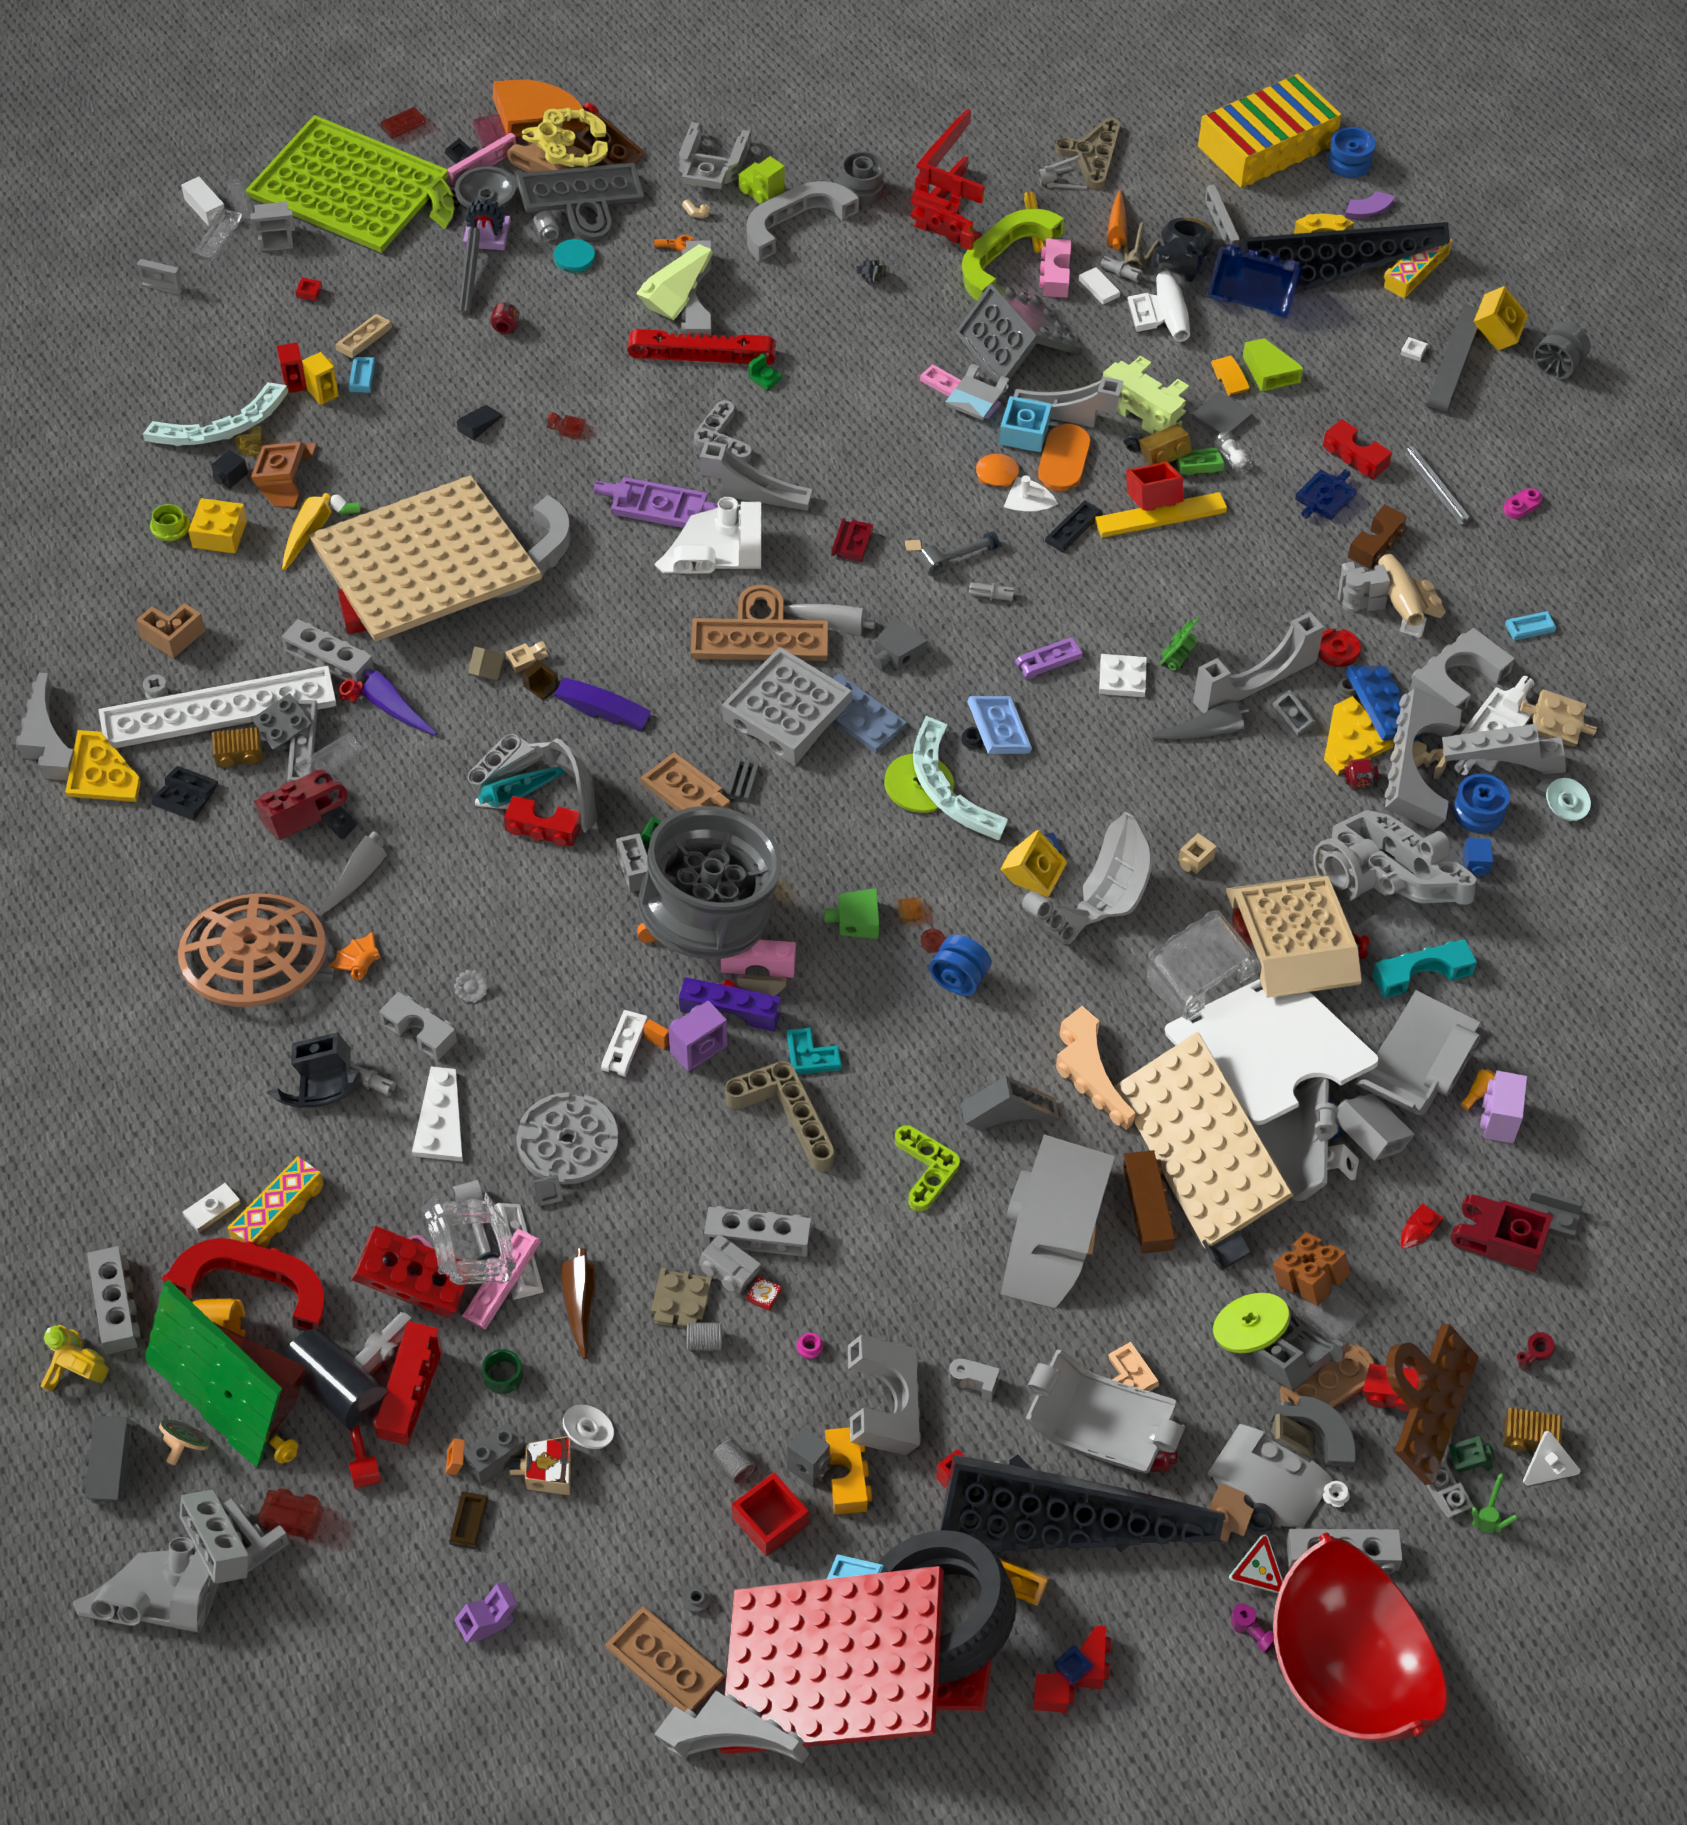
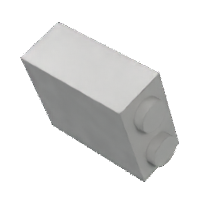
[1335,1093,1415,1161]

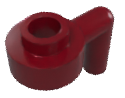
[1517,1332,1555,1371]

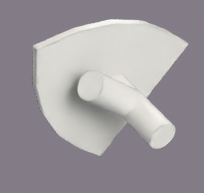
[1004,476,1058,512]

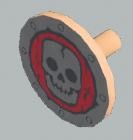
[159,1419,210,1465]

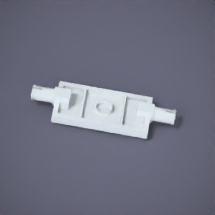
[1455,676,1534,775]

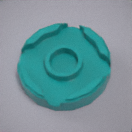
[553,239,595,273]

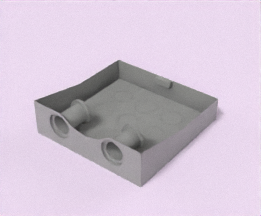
[722,647,852,766]

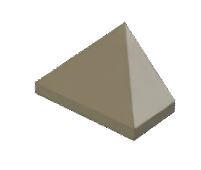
[737,974,788,996]
[1271,1413,1314,1457]

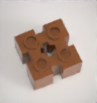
[1273,1232,1351,1306]

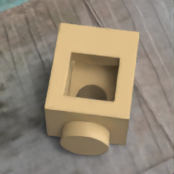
[1178,833,1216,874]

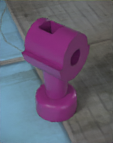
[1230,1603,1275,1654]

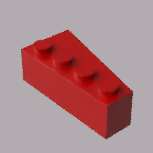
[373,1321,443,1445]

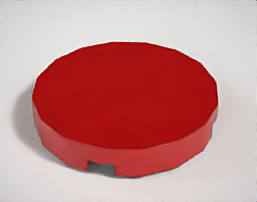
[1318,628,1361,667]

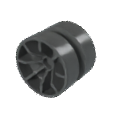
[841,151,884,206]
[1533,322,1591,380]

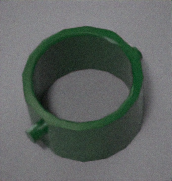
[482,1349,523,1394]

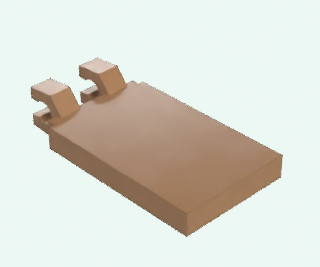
[640,752,731,812]

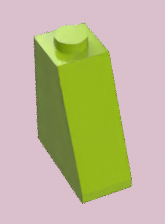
[1243,338,1303,392]

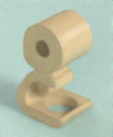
[1412,741,1447,779]

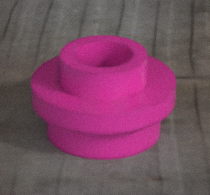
[797,1333,823,1359]

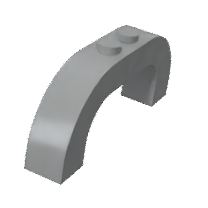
[747,181,859,261]
[493,495,570,598]

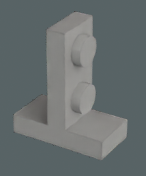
[222,1498,289,1573]

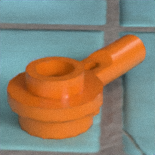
[654,235,695,252]

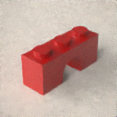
[1323,419,1392,480]
[504,796,581,847]

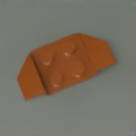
[251,442,317,508]

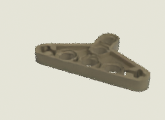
[1055,118,1120,189]

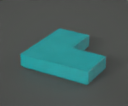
[786,1027,842,1075]

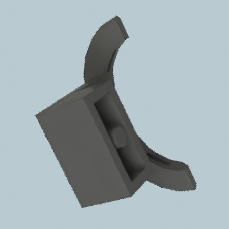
[1252,1306,1345,1391]

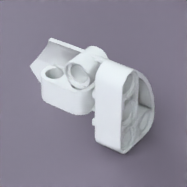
[655,497,761,573]

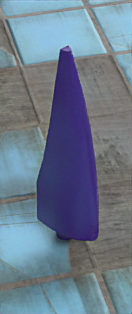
[361,669,438,735]

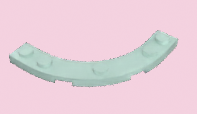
[143,382,288,446]
[913,716,1008,840]

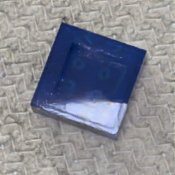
[1053,1645,1093,1686]

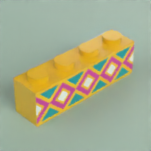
[1384,239,1452,299]
[227,1156,323,1248]

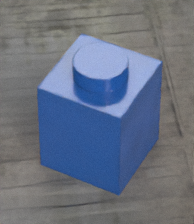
[1463,838,1493,877]

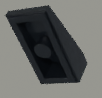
[457,405,502,441]

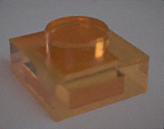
[897,897,924,923]

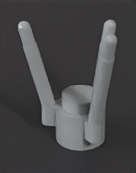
[1038,156,1088,190]

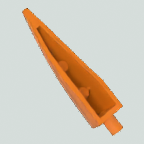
[1107,190,1128,250]

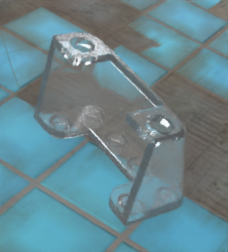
[1147,910,1260,1020]

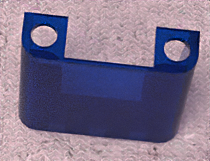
[1206,244,1304,318]

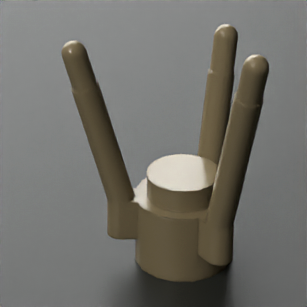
[1124,222,1159,270]

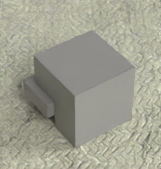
[250,202,295,251]

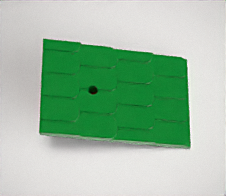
[145,1280,306,1467]

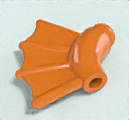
[328,932,381,980]

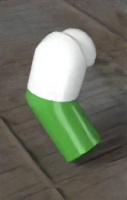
[330,495,360,515]

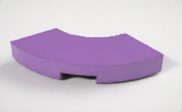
[1345,191,1395,219]

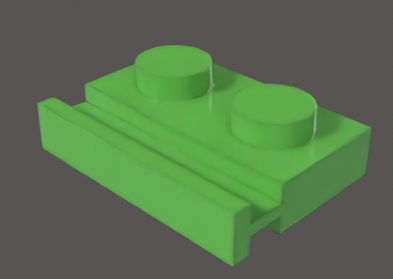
[1176,448,1224,475]

